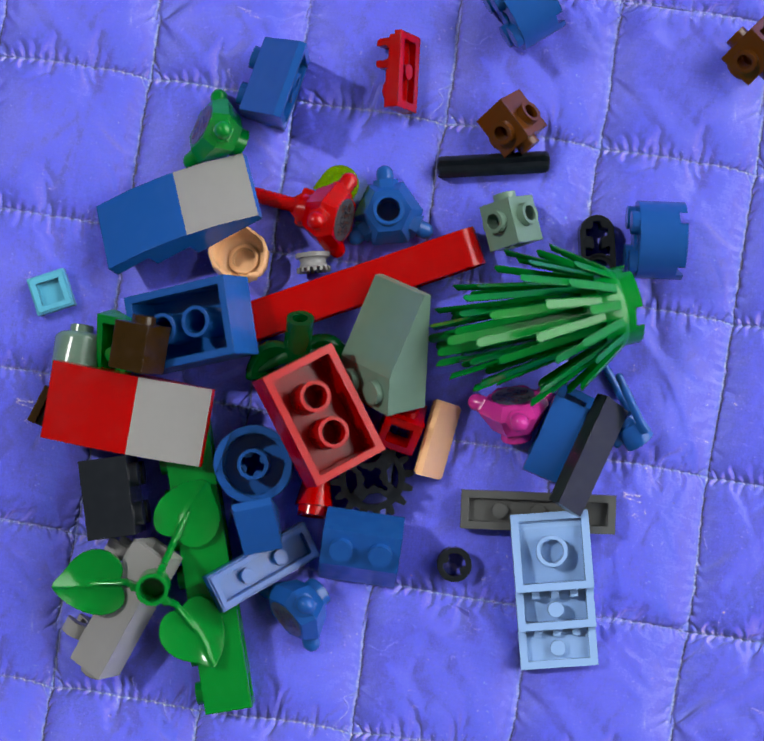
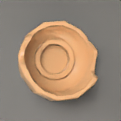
[208,226,270,283]

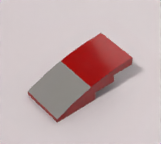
[40,360,216,467]

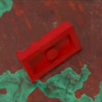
[376,29,421,114]

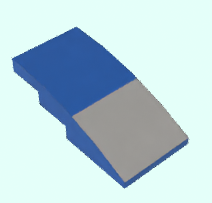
[96,153,262,275]

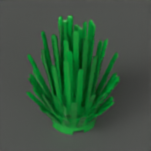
[428,243,645,406]

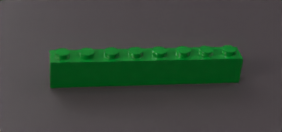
[159,418,255,715]

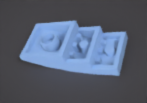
[510,509,599,670]

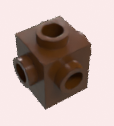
[721,16,764,85]
[476,89,547,158]

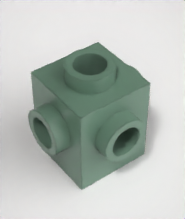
[479,190,543,252]

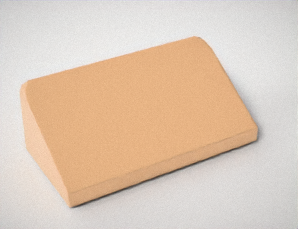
[413,399,461,480]

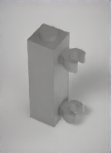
[61,536,183,680]

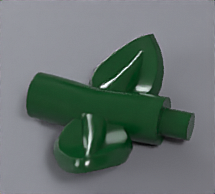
[246,311,345,381]

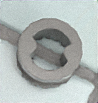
[295,251,331,274]

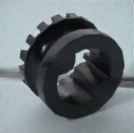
[437,546,472,582]

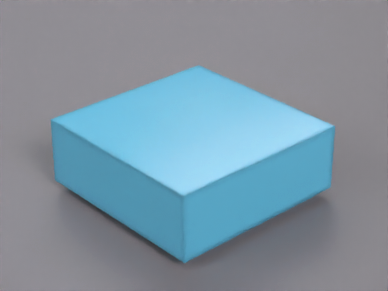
[27,268,77,317]

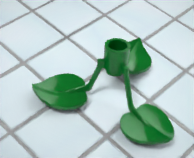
[52,479,225,668]

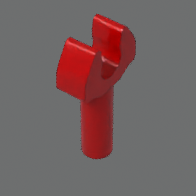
[255,187,315,228]

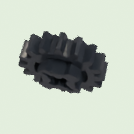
[330,448,414,515]

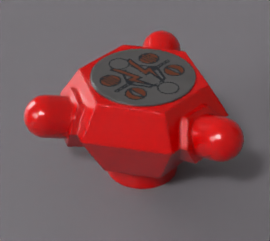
[295,172,358,258]

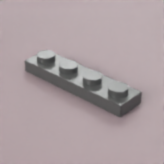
[460,489,616,535]

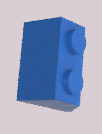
[236,37,310,132]
[318,506,405,589]

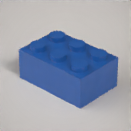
[124,274,259,375]

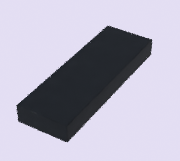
[549,393,628,517]

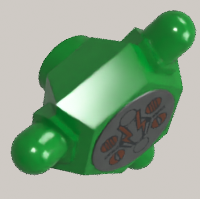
[183,89,249,168]

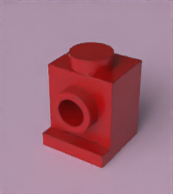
[378,405,427,456]

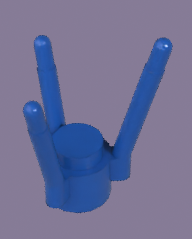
[581,365,653,451]

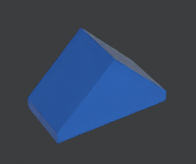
[231,497,283,556]

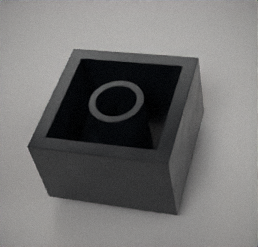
[78,455,151,541]

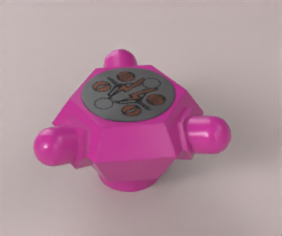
[468,385,554,445]

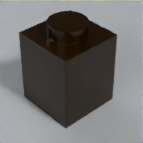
[108,313,171,374]

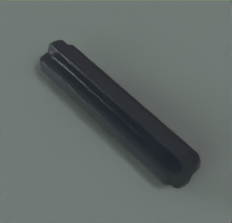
[437,151,550,178]

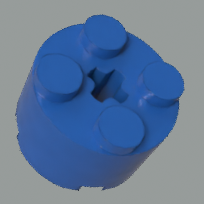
[482,0,566,50]
[623,201,689,280]
[213,425,294,502]

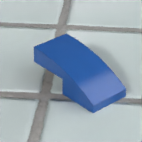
[522,395,590,484]

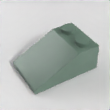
[341,273,431,416]

